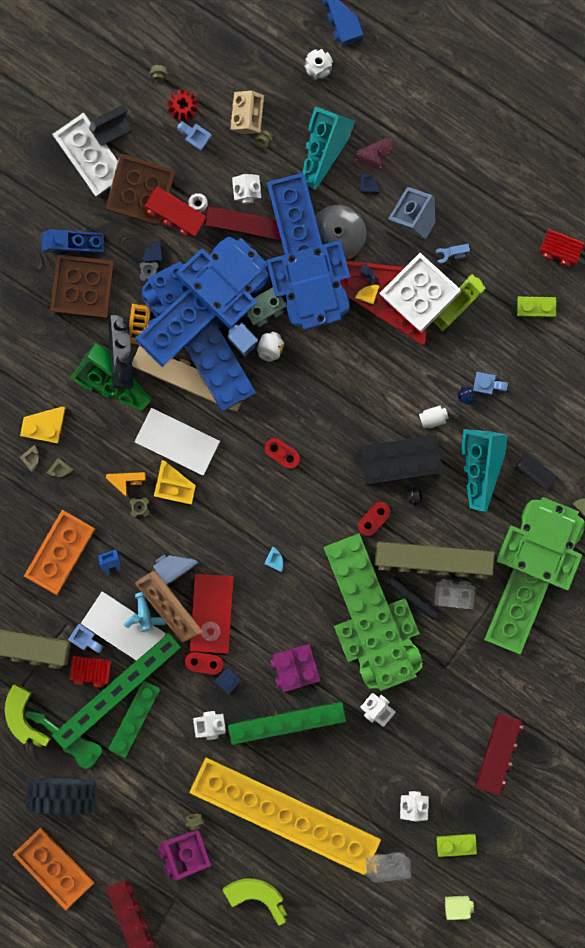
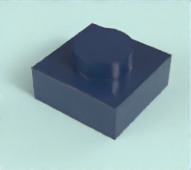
[214,667,241,695]

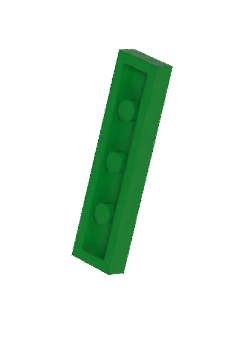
[108,680,160,758]

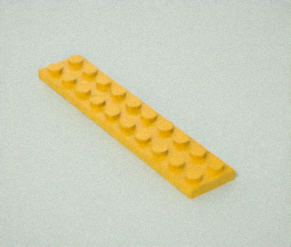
[189,757,381,875]

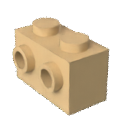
[230,91,264,134]

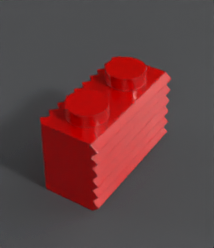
[539,229,584,267]
[69,656,112,687]

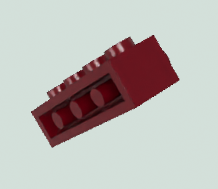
[475,713,523,795]
[106,879,156,948]

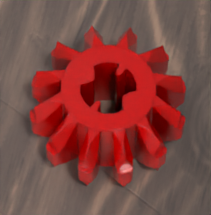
[167,89,199,122]

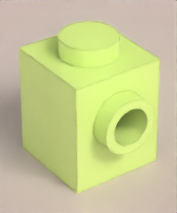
[445,896,474,920]

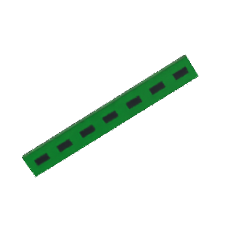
[52,633,181,750]

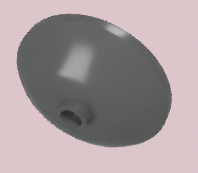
[315,205,366,261]

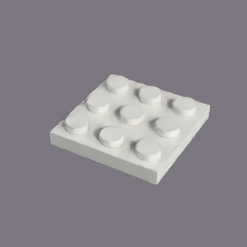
[380,253,461,333]

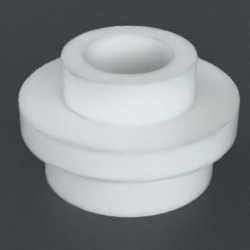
[188,193,208,213]

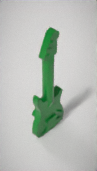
[25,711,102,769]

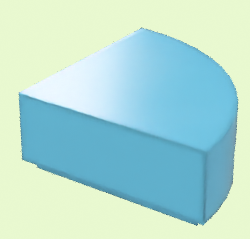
[264,547,283,572]

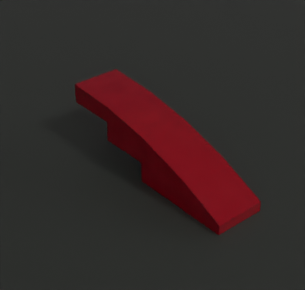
[204,207,282,242]

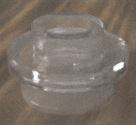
[201,622,220,641]

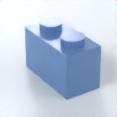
[228,323,258,357]

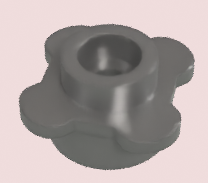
[139,262,159,281]

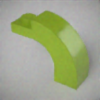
[433,274,485,331]
[5,684,51,747]
[223,878,287,925]

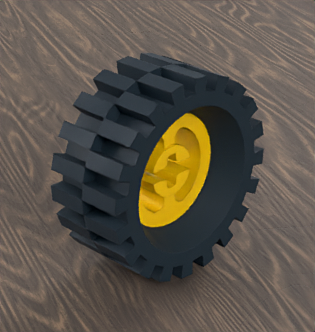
[26,777,96,815]

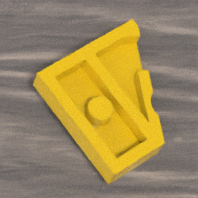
[20,407,66,444]
[154,460,196,505]

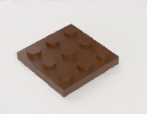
[105,154,175,226]
[50,255,114,319]

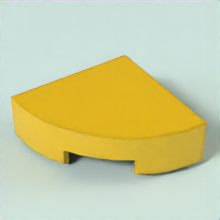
[355,285,379,305]

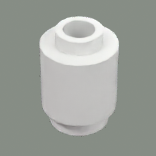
[419,406,449,429]

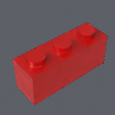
[143,186,207,238]

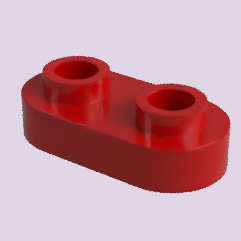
[265,438,300,469]
[358,502,390,536]
[185,652,223,675]

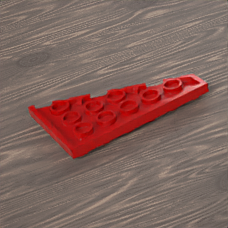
[340,261,427,345]

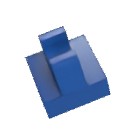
[98,549,121,575]

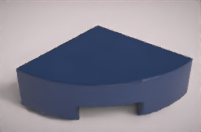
[360,173,379,193]
[143,241,162,262]
[360,264,378,285]

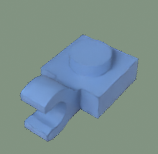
[177,121,212,151]
[436,244,470,264]
[473,372,508,395]
[68,624,104,653]

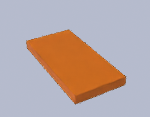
[24,510,96,595]
[13,827,94,911]

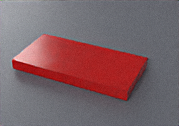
[190,574,234,653]

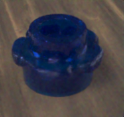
[458,387,474,405]

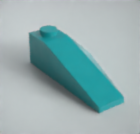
[303,107,355,189]
[462,429,507,512]

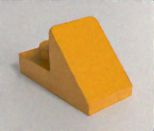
[106,472,146,497]

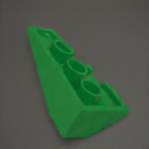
[70,343,152,411]

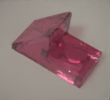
[355,136,394,168]

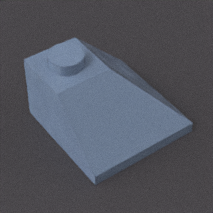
[388,187,435,239]
[153,555,199,585]

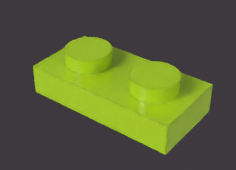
[517,297,556,317]
[436,834,477,857]

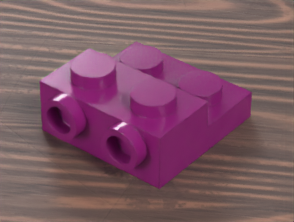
[270,644,320,692]
[158,829,211,880]

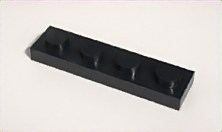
[108,315,134,390]

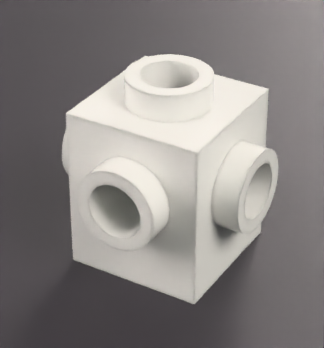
[304,49,333,80]
[232,174,261,204]
[360,693,395,727]
[193,711,226,740]
[400,791,428,821]

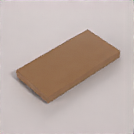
[135,571,202,643]

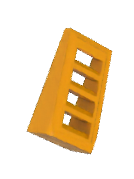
[129,304,151,345]

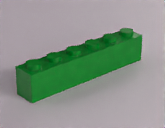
[228,701,346,745]

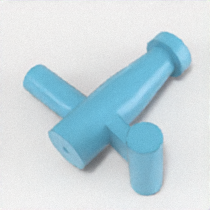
[124,592,166,632]

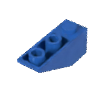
[321,0,363,47]
[42,229,104,253]

